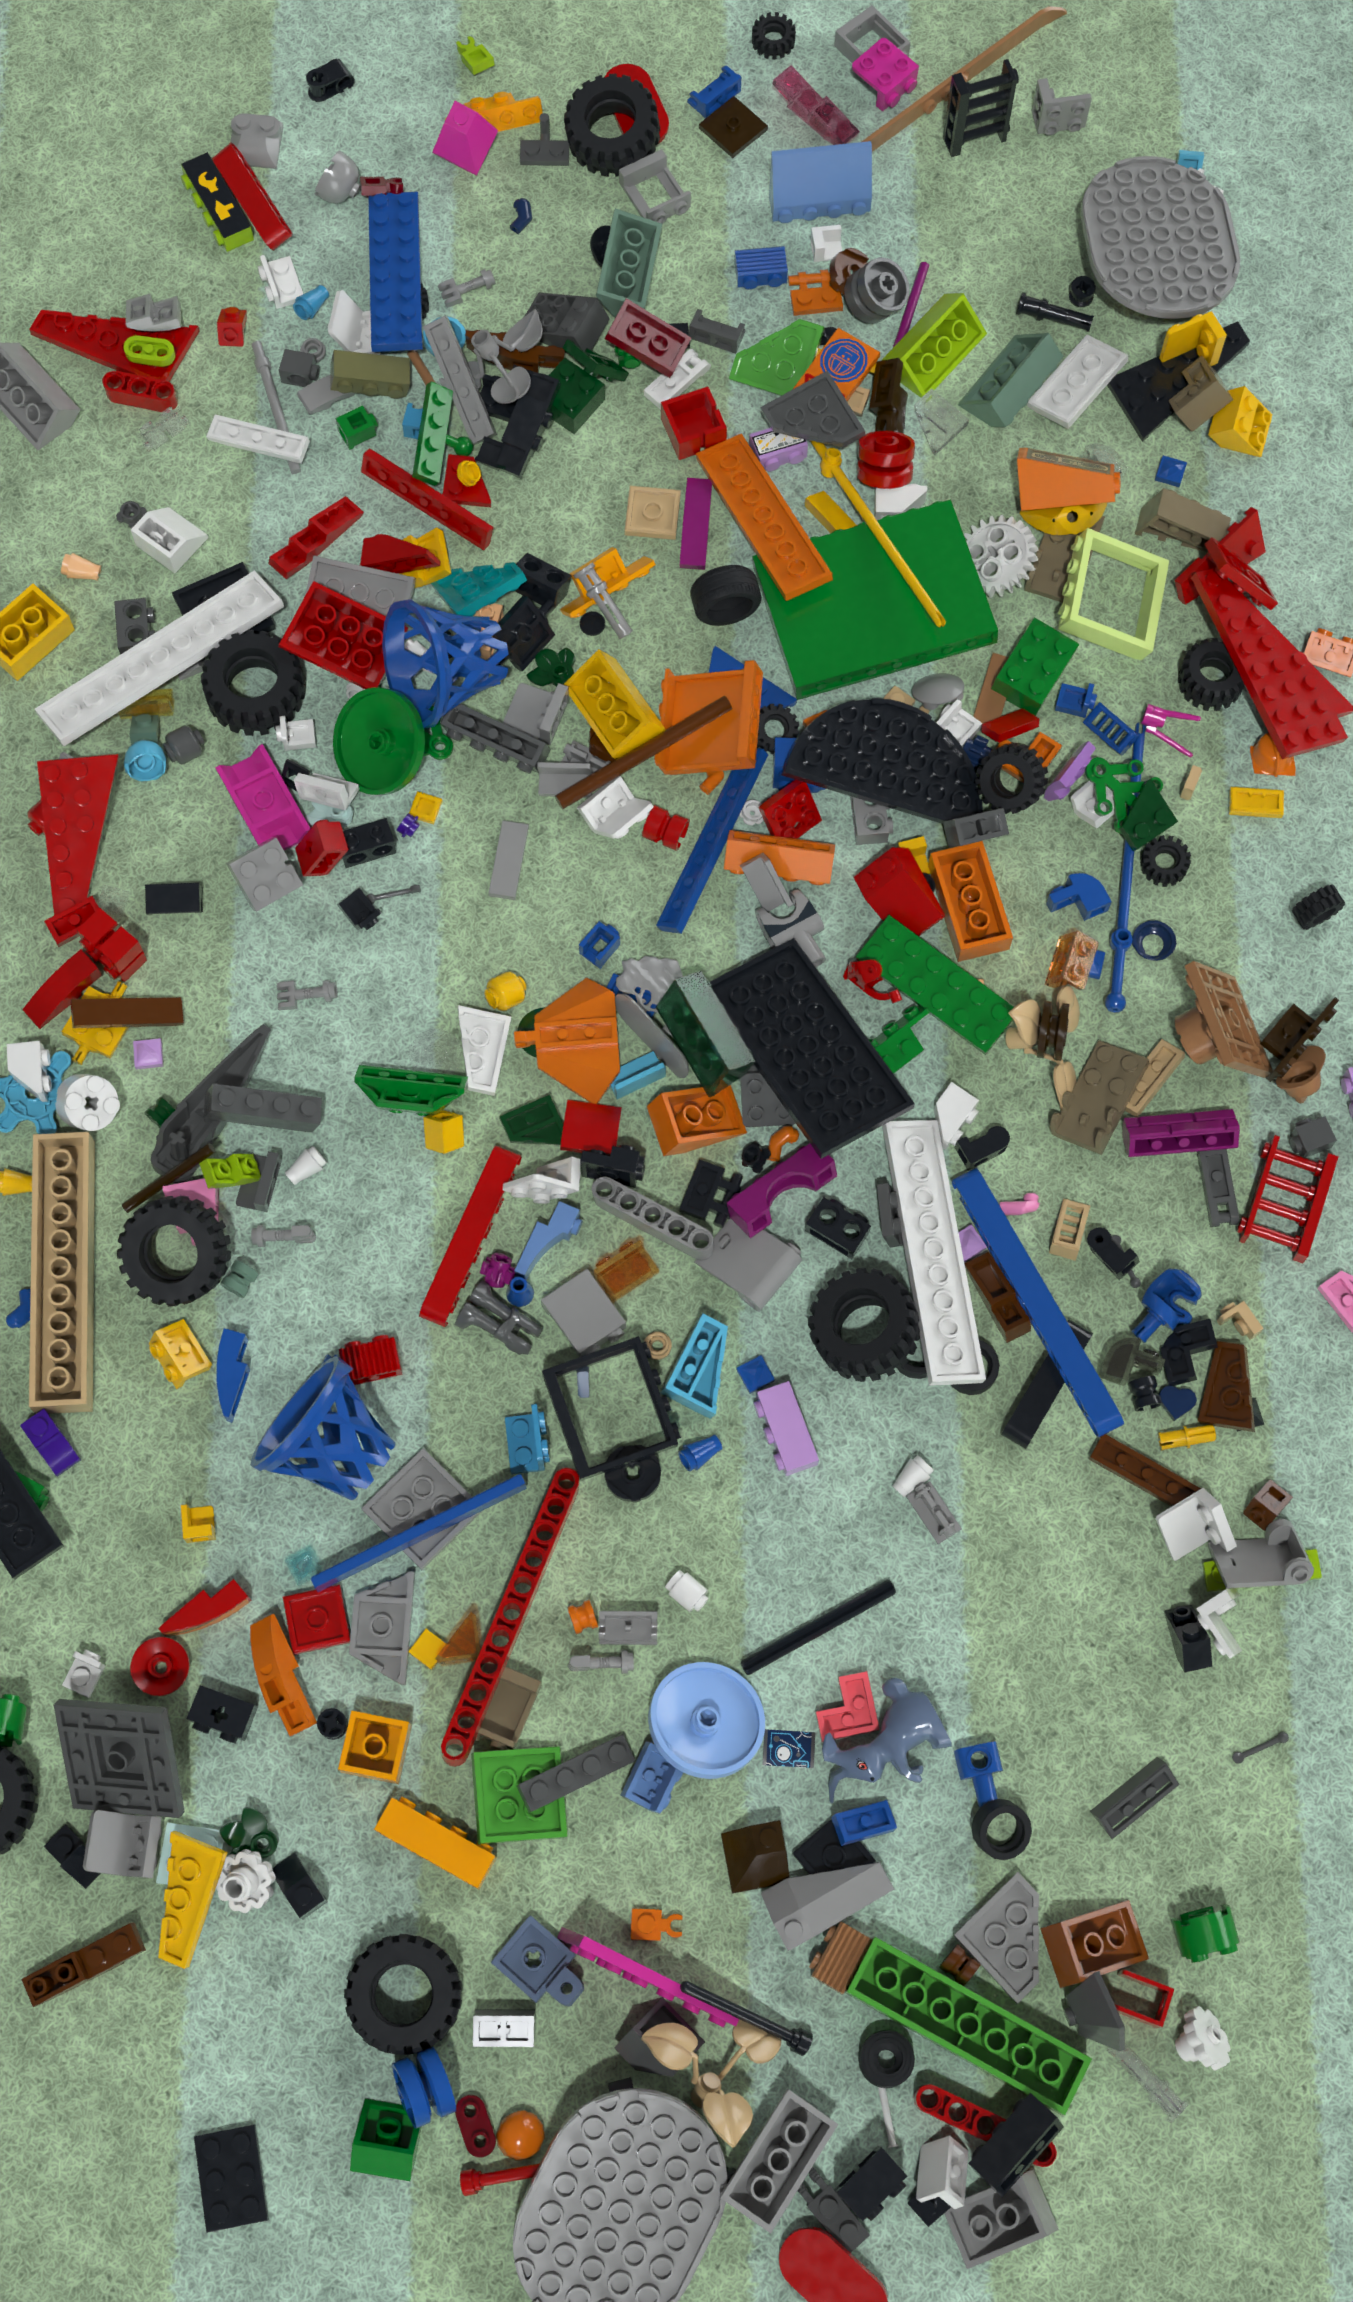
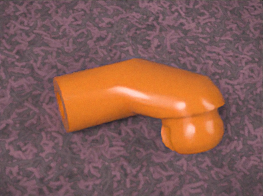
[699,771,724,795]
[767,1126,799,1162]

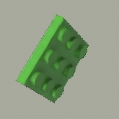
[471,1747,567,1844]

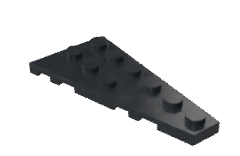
[1107,321,1250,442]

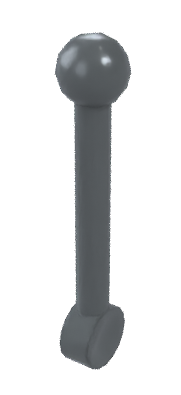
[366,885,421,904]
[1112,1235,1141,1288]
[1232,1732,1289,1764]

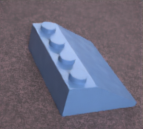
[769,141,872,223]

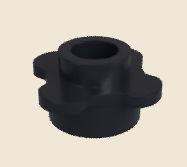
[742,1142,771,1173]

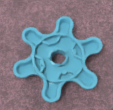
[0,1051,71,1134]

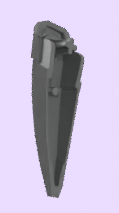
[151,1024,271,1183]

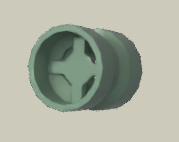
[220,1260,259,1298]

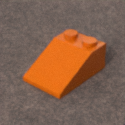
[647,1083,747,1156]

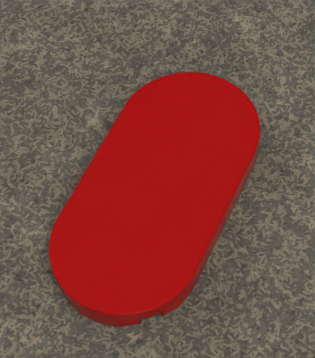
[605,64,669,143]
[779,2227,888,2302]

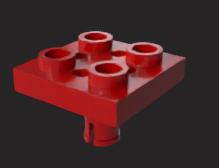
[758,780,822,839]

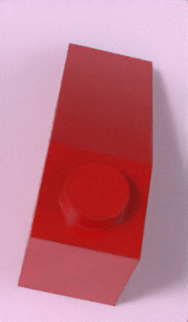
[360,534,440,574]

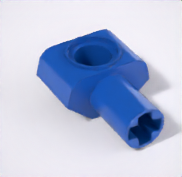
[954,1741,1003,1807]

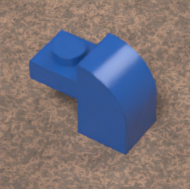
[1046,873,1112,921]

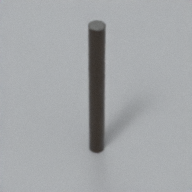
[122,1143,215,1213]

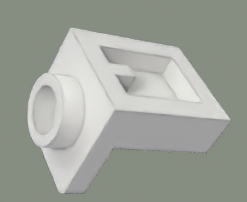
[62,1649,105,1698]

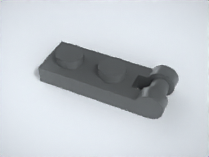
[1197,1149,1239,1227]

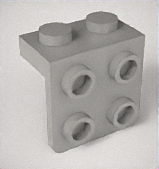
[83,1810,162,1878]

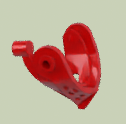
[843,959,902,1004]

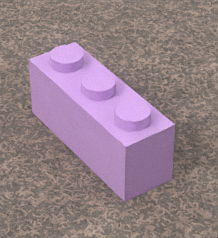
[753,1381,819,1476]

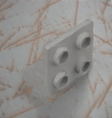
[1031,78,1092,135]
[503,683,569,745]

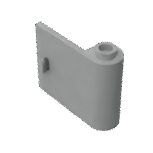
[694,1218,802,1312]
[1208,1519,1314,1589]

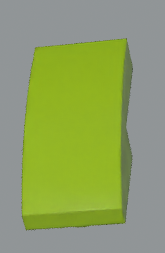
[199,1154,261,1188]

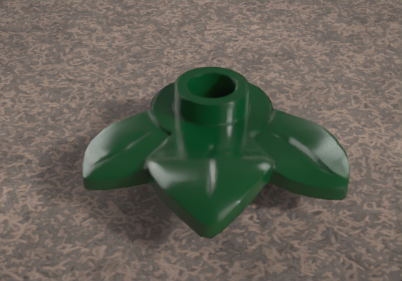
[526,647,575,687]
[219,1807,278,1858]

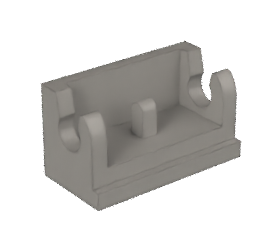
[599,1611,657,1645]

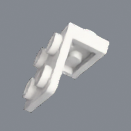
[328,290,381,355]
[577,776,654,839]
[503,1157,581,1204]

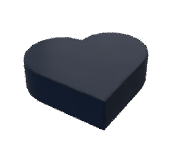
[1159,1386,1197,1421]

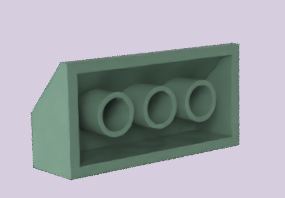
[596,208,662,317]
[958,333,1064,427]

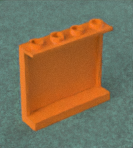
[654,660,763,775]

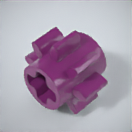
[480,1253,516,1288]

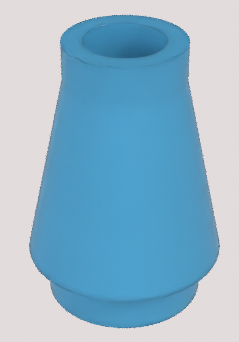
[293,285,329,320]

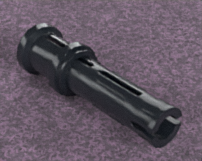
[1016,292,1094,332]

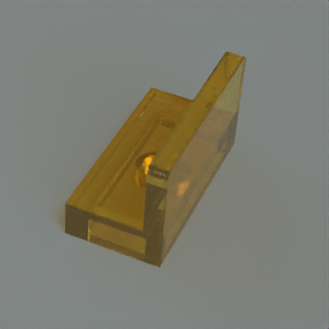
[118,689,173,719]

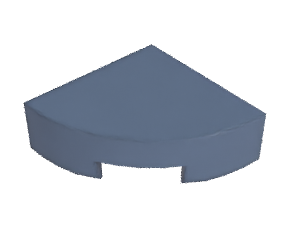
[577,1367,589,1398]

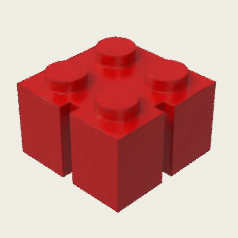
[661,386,727,460]
[77,908,147,983]

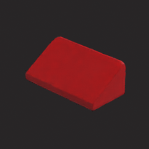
[44,896,99,947]

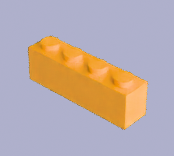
[374,1796,497,1889]

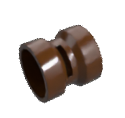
[939,1944,981,1986]

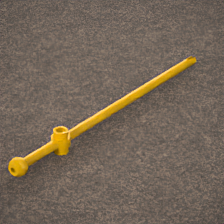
[809,440,946,627]

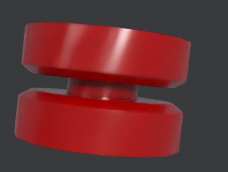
[857,431,915,489]

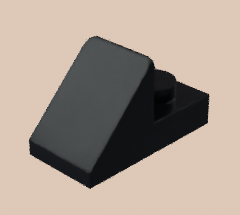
[43,1824,101,1889]

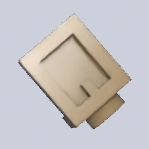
[1217,1301,1264,1340]

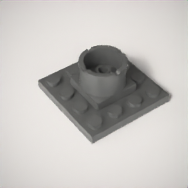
[53,1699,185,1818]

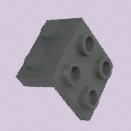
[739,1062,796,1127]

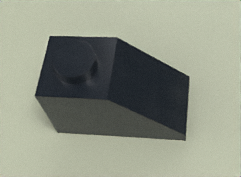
[272,1852,328,1920]

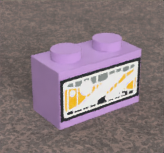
[749,428,808,472]

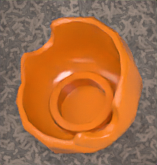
[496,2110,545,2160]

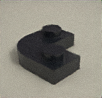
[1161,1319,1218,1386]

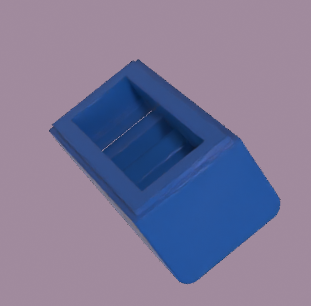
[1083,702,1140,756]

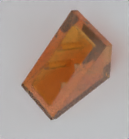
[435,1612,482,1666]

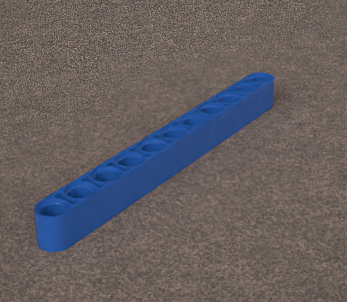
[951,1168,1124,1438]

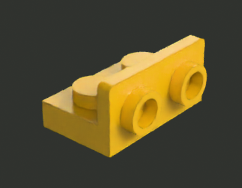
[149,1319,212,1389]

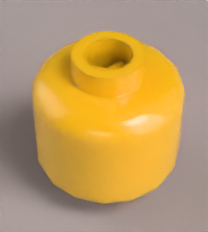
[484,971,526,1011]

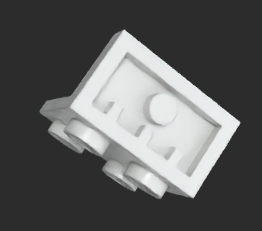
[1156,1488,1237,1561]
[1196,1588,1242,1658]

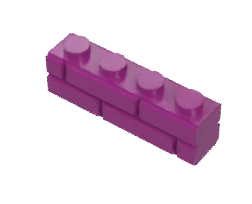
[1122,1109,1240,1157]

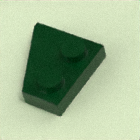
[563,339,629,382]
[1119,779,1178,851]
[499,1094,563,1145]

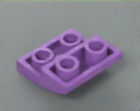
[1044,741,1096,801]

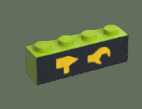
[180,152,254,252]

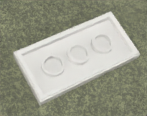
[1027,335,1128,429]

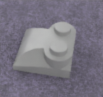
[230,113,284,169]

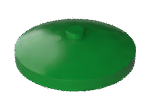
[333,687,425,795]

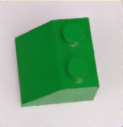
[350,2099,422,2181]

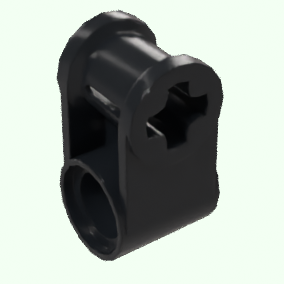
[306,59,355,102]

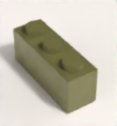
[330,350,410,399]

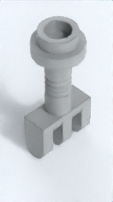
[438,269,496,308]
[277,980,338,1010]
[251,1225,316,1247]
[568,1650,634,1674]

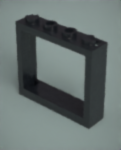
[542,1336,681,1482]

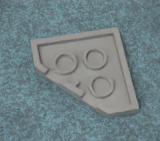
[953,1872,1039,2004]

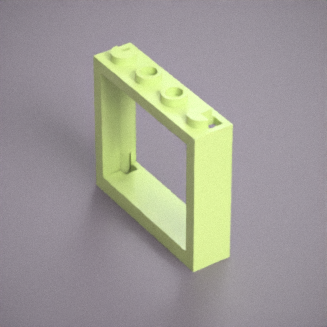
[1058,528,1169,660]

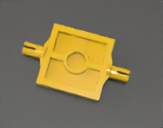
[61,981,129,1065]

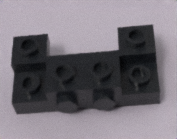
[475,364,561,479]

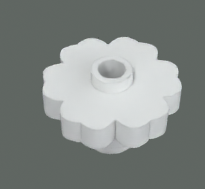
[216,1849,276,1913]
[1175,2006,1231,2071]

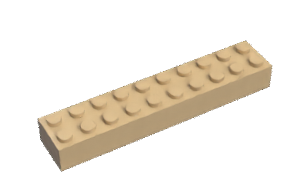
[29,1132,95,1414]

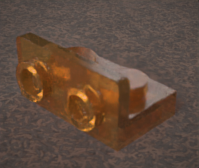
[1045,930,1099,990]
[594,1240,659,1303]

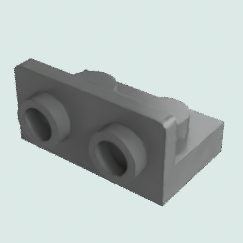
[877,1183,904,1248]

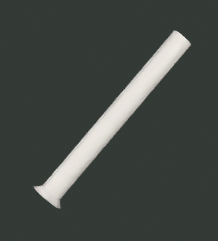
[878,2087,898,2148]

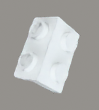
[936,699,982,748]

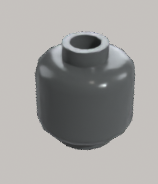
[163,725,204,765]

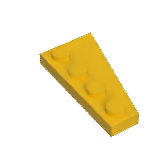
[158,1831,228,1969]

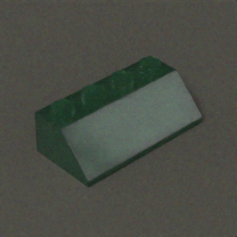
[656,971,755,1097]

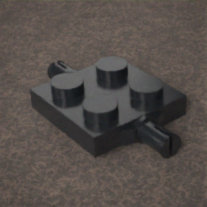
[493,596,556,671]

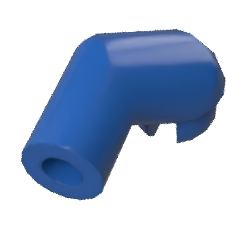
[6,1289,31,1328]

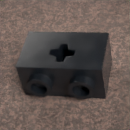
[186,1685,258,1744]

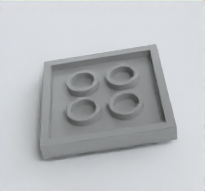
[361,1448,482,1570]

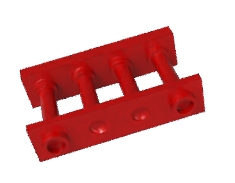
[1237,1135,1339,1264]

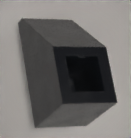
[1164,1604,1212,1673]

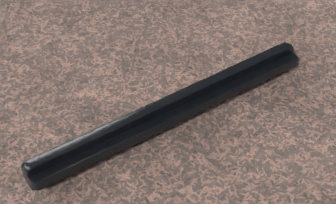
[741,1580,896,1675]

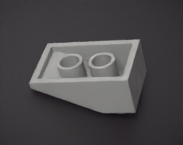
[944,2169,1059,2269]

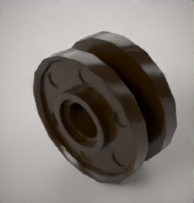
[1037,1001,1070,1061]

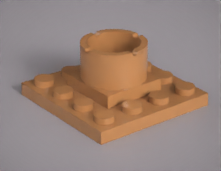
[1175,961,1273,1078]

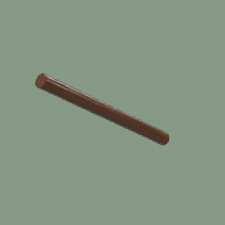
[555,696,732,810]

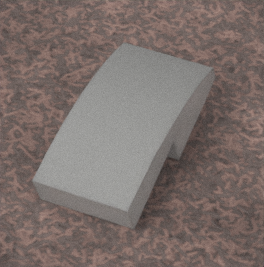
[297,375,355,415]

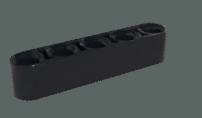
[1001,1319,1093,1449]

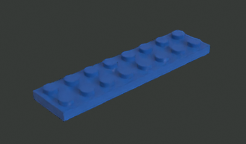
[368,192,423,352]

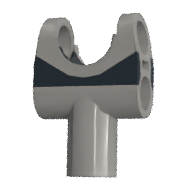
[755,889,826,968]

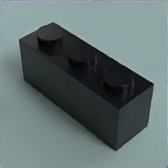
[968,2093,1064,2198]

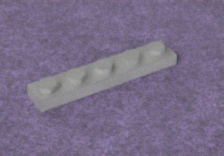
[423,316,497,445]

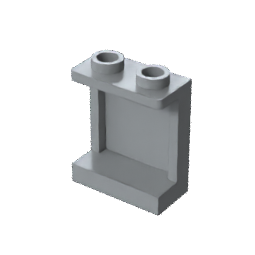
[541,1269,626,1358]

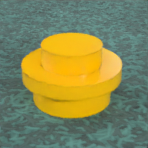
[457,461,481,487]

